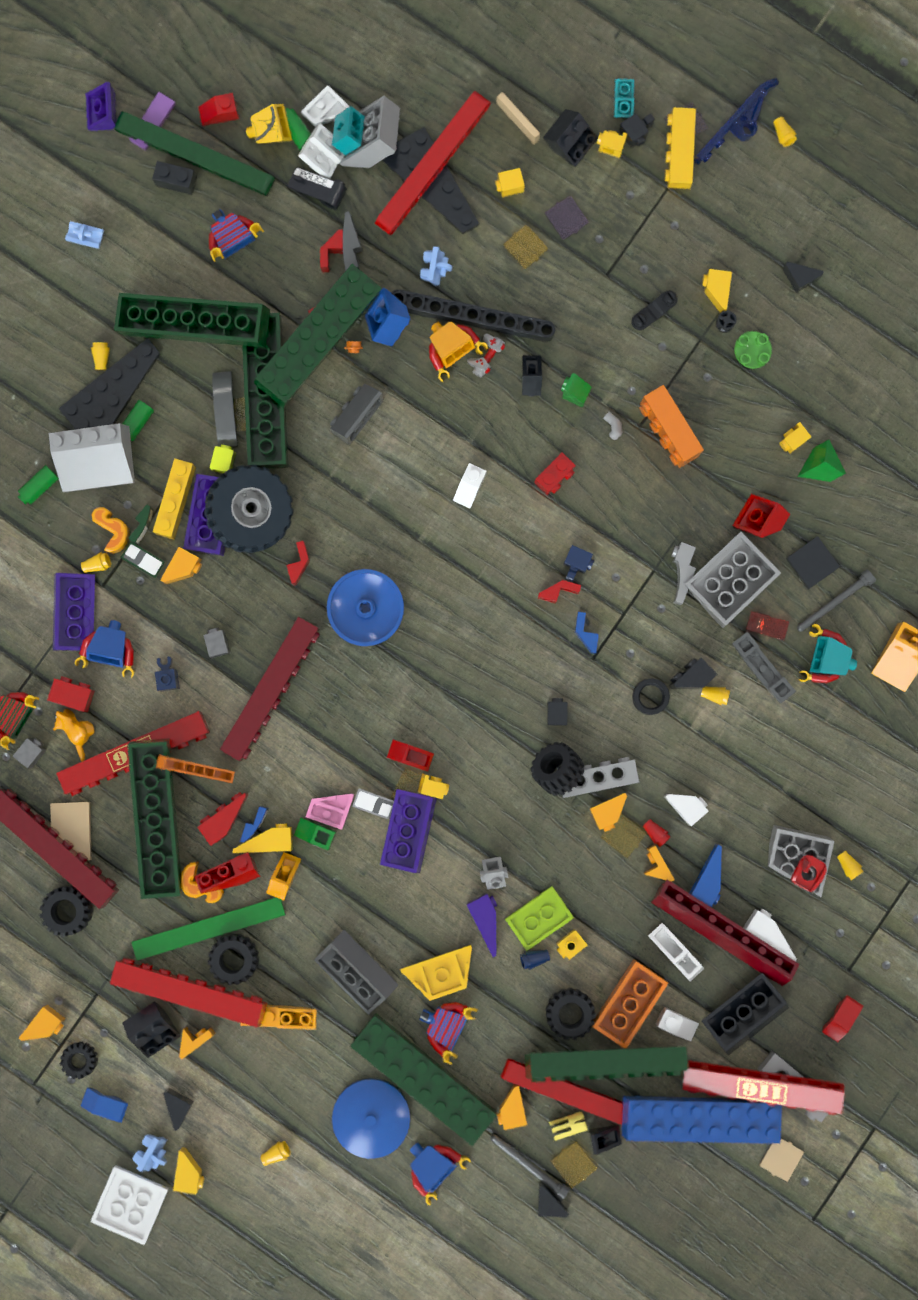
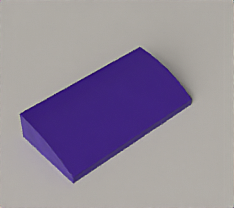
[183,474,225,556]
[53,573,95,651]
[380,789,437,873]

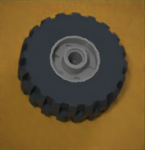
[204,465,294,553]

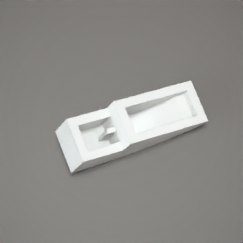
[648,923,704,982]

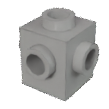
[480,857,508,890]

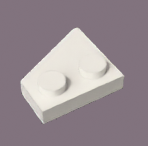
[301,85,350,127]

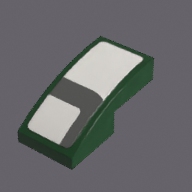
[128,504,153,545]
[120,541,165,578]

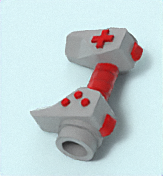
[467,334,505,378]

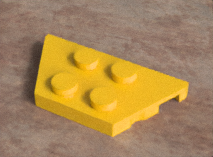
[400,945,472,1001]

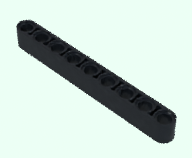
[391,289,555,342]

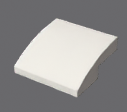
[298,123,345,179]

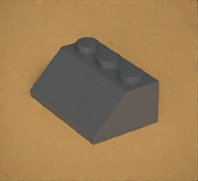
[330,384,384,446]

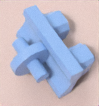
[65,221,104,249]
[420,247,453,286]
[132,1134,167,1172]

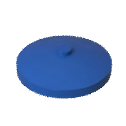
[327,569,404,646]
[332,1078,410,1159]

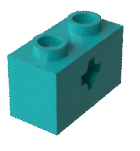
[332,106,365,155]

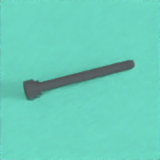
[797,569,876,632]
[490,1134,570,1201]

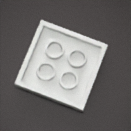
[91,1165,169,1245]

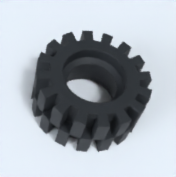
[60,1042,98,1079]

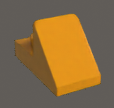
[643,845,675,882]
[179,1027,215,1060]

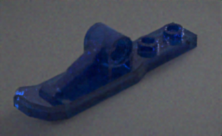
[693,78,779,165]

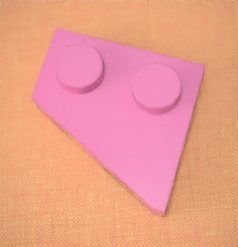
[306,794,355,830]

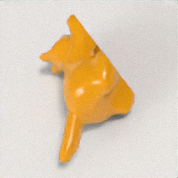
[53,709,94,762]

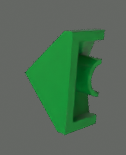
[797,440,846,482]

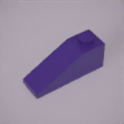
[466,893,498,957]

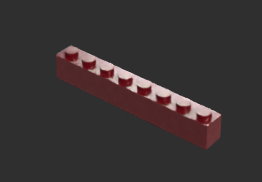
[220,616,320,761]
[0,789,119,909]
[651,880,799,987]

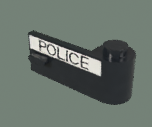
[287,167,347,210]

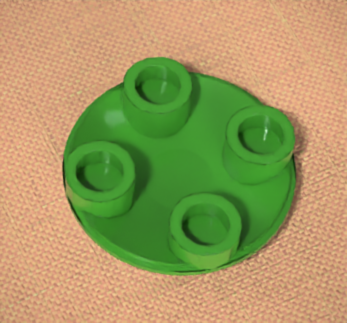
[734,331,772,369]

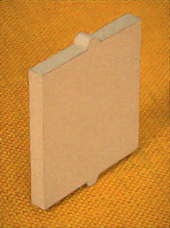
[759,1138,804,1182]

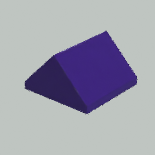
[86,82,117,131]

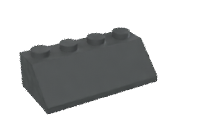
[314,930,398,1015]

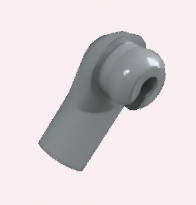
[603,411,623,440]

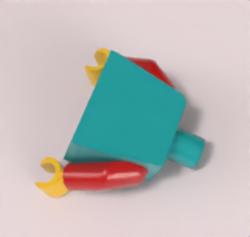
[798,624,857,683]

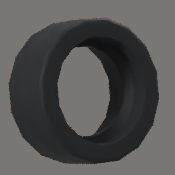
[632,678,670,715]

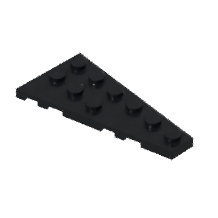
[382,127,479,234]
[58,338,161,430]

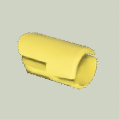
[549,1111,588,1141]

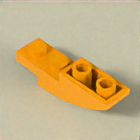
[240,1005,317,1030]

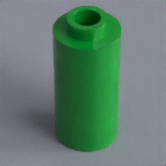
[285,108,311,151]
[122,400,154,442]
[18,465,59,505]

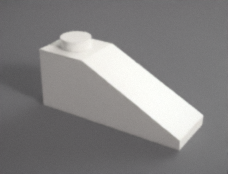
[743,909,797,961]

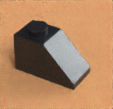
[522,355,542,397]

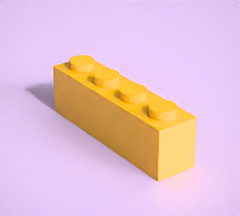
[665,107,696,189]
[153,458,196,540]

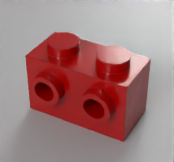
[534,452,576,496]
[47,676,95,713]

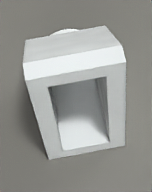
[453,463,487,508]
[664,794,708,826]
[655,1006,699,1041]

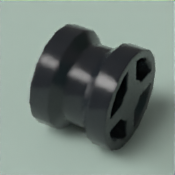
[716,310,737,333]

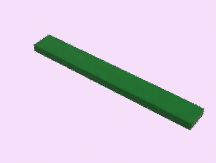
[131,897,286,960]

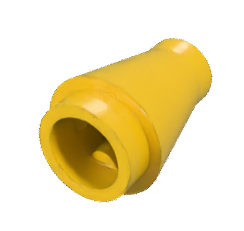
[773,117,797,147]
[91,342,110,370]
[81,552,111,573]
[701,686,730,706]
[837,851,864,880]
[260,1141,291,1166]

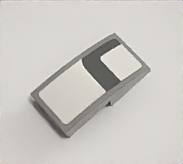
[352,788,394,819]

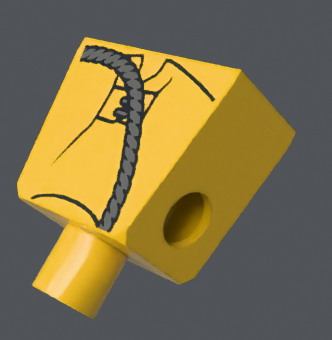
[246,104,292,143]

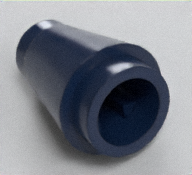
[520,949,550,970]

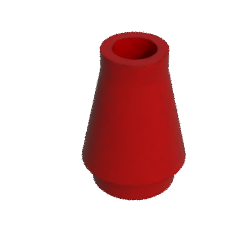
[642,819,671,847]

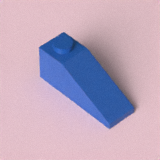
[689,844,722,907]

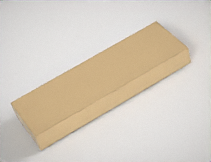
[497,93,540,144]

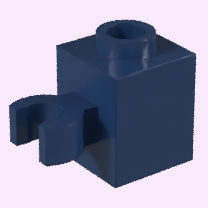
[563,545,594,582]
[155,656,180,692]

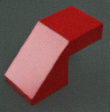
[320,229,343,272]
[286,541,310,586]
[538,580,581,604]
[822,995,863,1042]

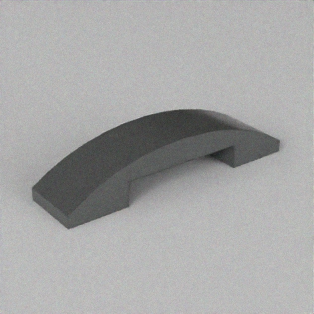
[212,371,238,447]
[732,632,796,704]

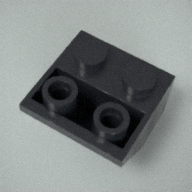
[543,109,598,167]
[669,657,717,689]
[122,1001,180,1058]

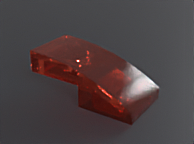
[746,611,790,641]

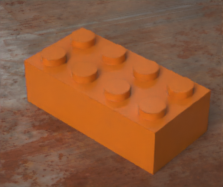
[640,385,704,468]
[592,959,669,1049]

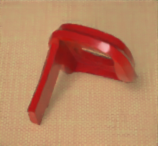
[791,855,827,892]

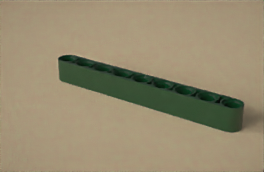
[114,111,275,196]

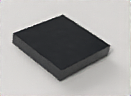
[786,536,840,589]

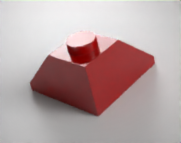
[732,494,790,538]

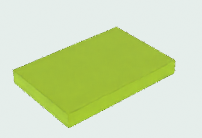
[505,886,574,951]

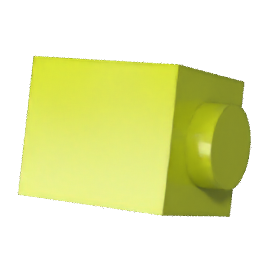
[210,445,236,474]

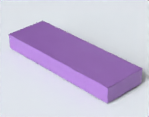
[129,92,176,150]

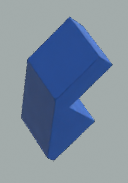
[575,612,599,654]
[81,1087,128,1123]

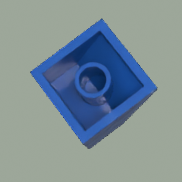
[365,288,410,346]

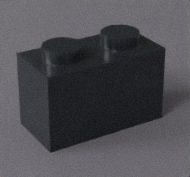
[152,161,197,195]

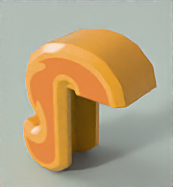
[92,507,130,554]
[180,862,224,903]

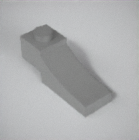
[671,542,696,605]

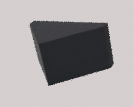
[783,261,824,293]
[163,1089,194,1131]
[589,1125,622,1155]
[538,1181,569,1217]

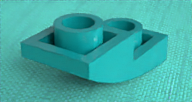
[614,79,634,118]

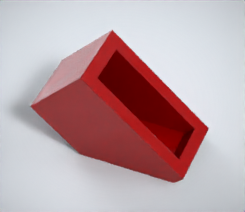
[198,93,239,126]
[387,740,434,772]

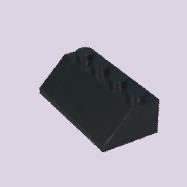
[702,973,789,1056]

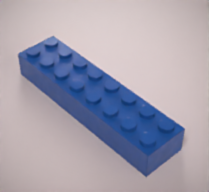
[622,1096,782,1144]

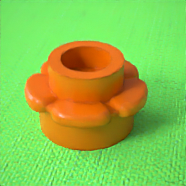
[344,341,363,353]

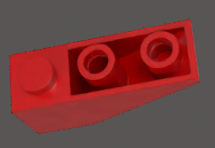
[197,792,248,846]
[194,852,260,894]

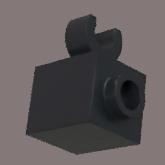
[619,114,655,148]

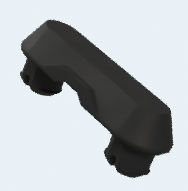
[631,291,678,330]

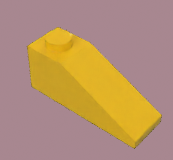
[233,823,293,853]

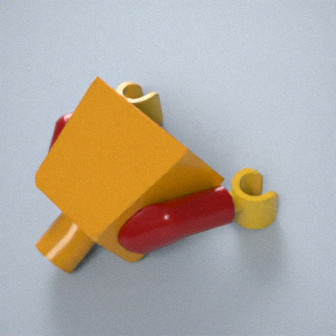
[429,322,488,382]

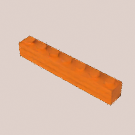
[156,755,235,783]

